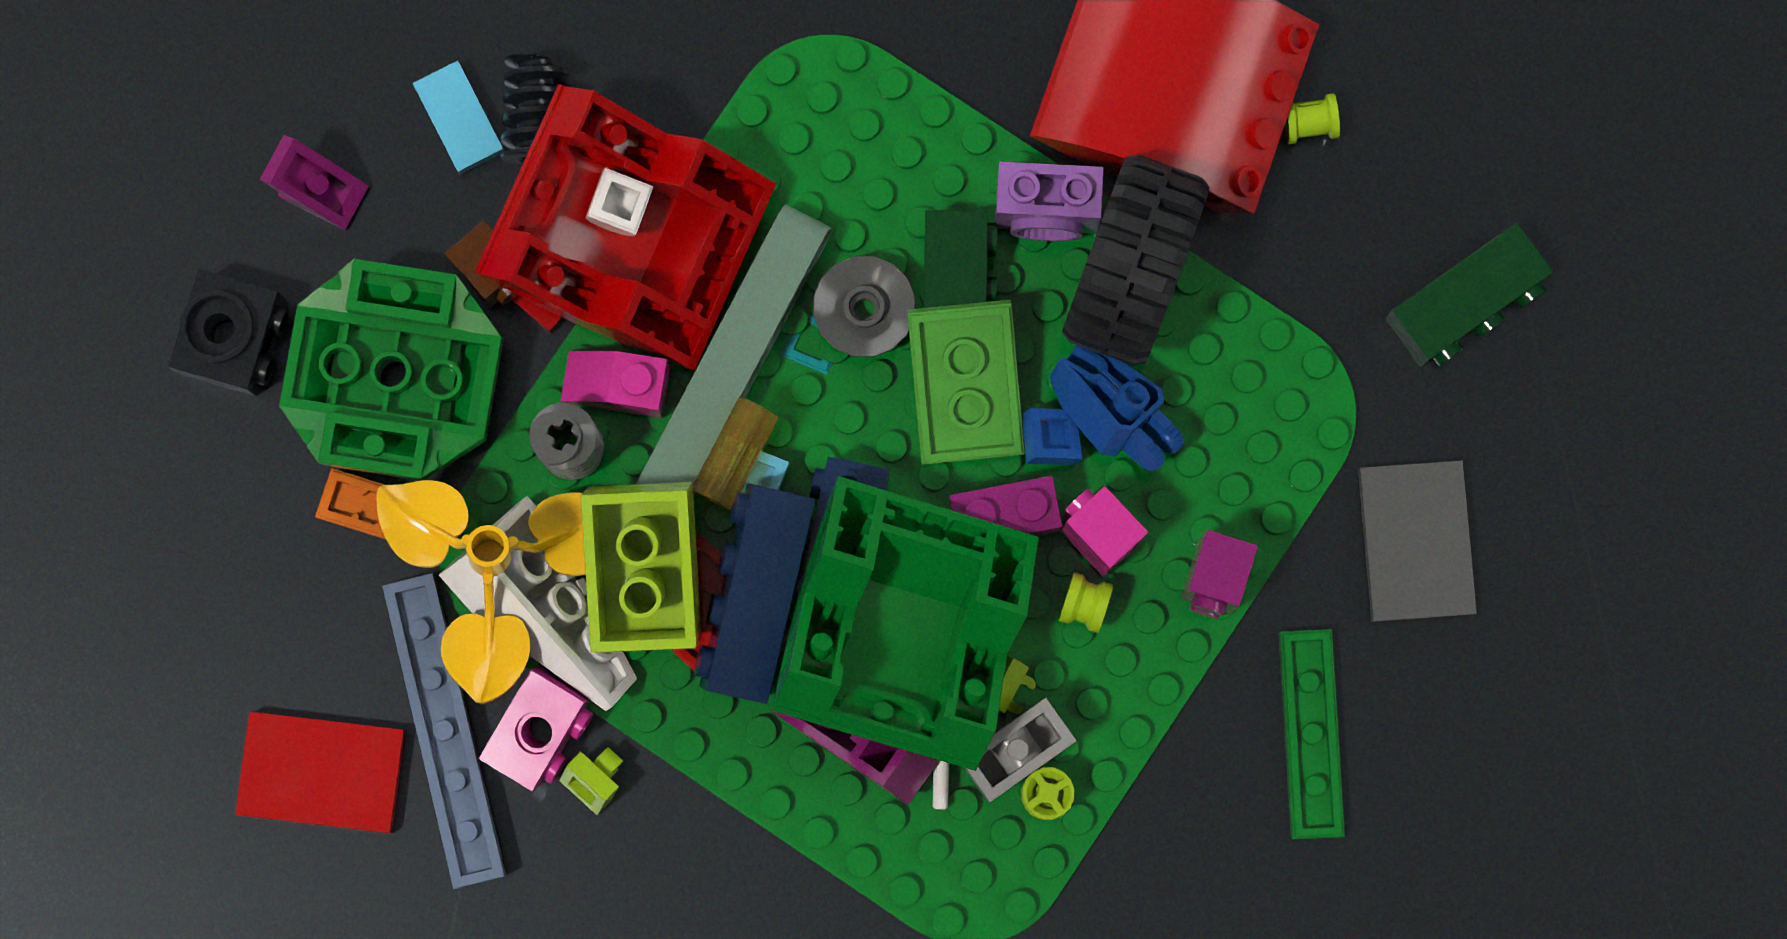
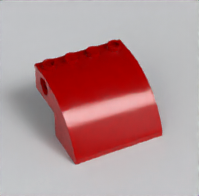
[1030,0,1319,214]
[475,84,776,371]

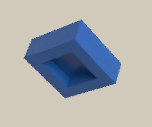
[1021,408,1082,465]

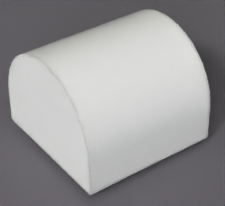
[585,168,653,236]

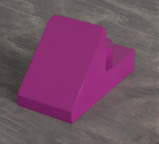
[259,135,369,230]

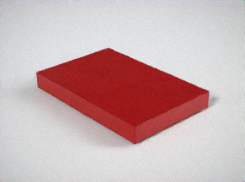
[235,711,406,833]

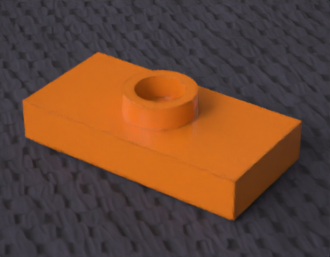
[315,468,386,540]

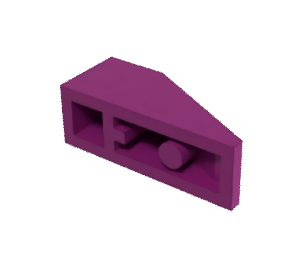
[771,710,938,805]

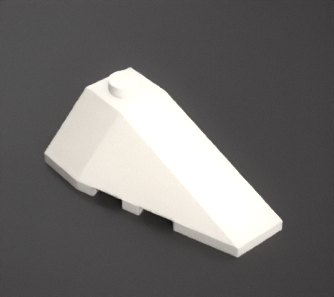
[439,496,637,711]

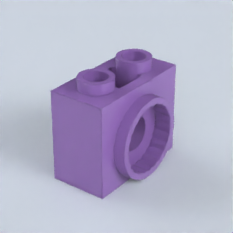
[995,162,1103,241]

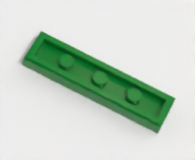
[1278,629,1345,840]

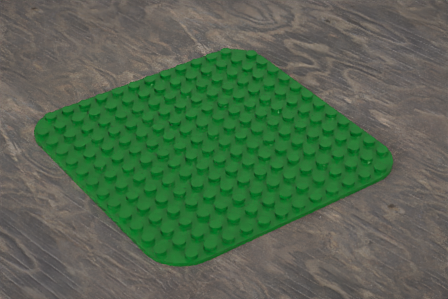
[440,35,1356,939]

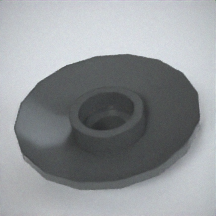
[813,256,915,357]

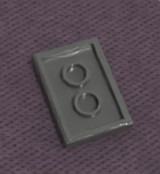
[1358,460,1477,623]

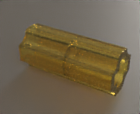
[693,396,779,510]

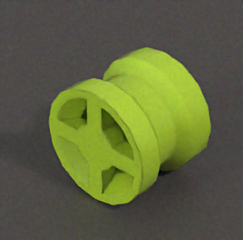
[1059,572,1114,633]
[1021,767,1074,820]

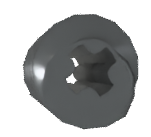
[529,402,604,481]

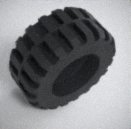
[1062,154,1210,365]

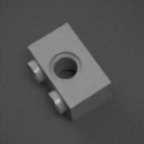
[963,698,1076,802]

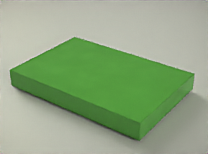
[907,300,1025,465]

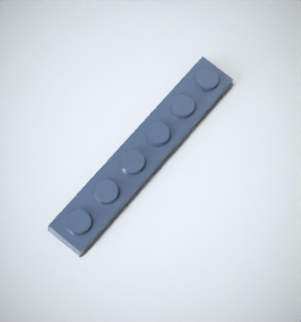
[382,573,506,889]

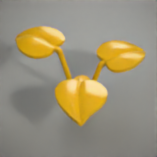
[377,480,586,704]

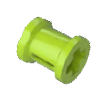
[1284,93,1340,144]

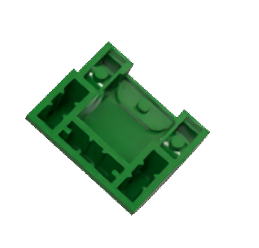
[772,476,1039,771]

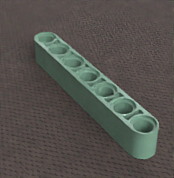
[636,204,832,496]

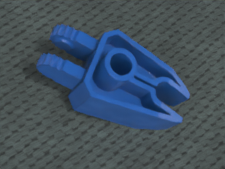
[1050,345,1185,472]

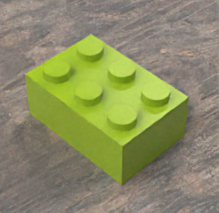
[581,482,702,653]

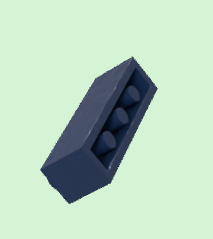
[694,483,815,704]

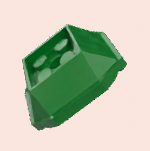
[279,259,504,481]

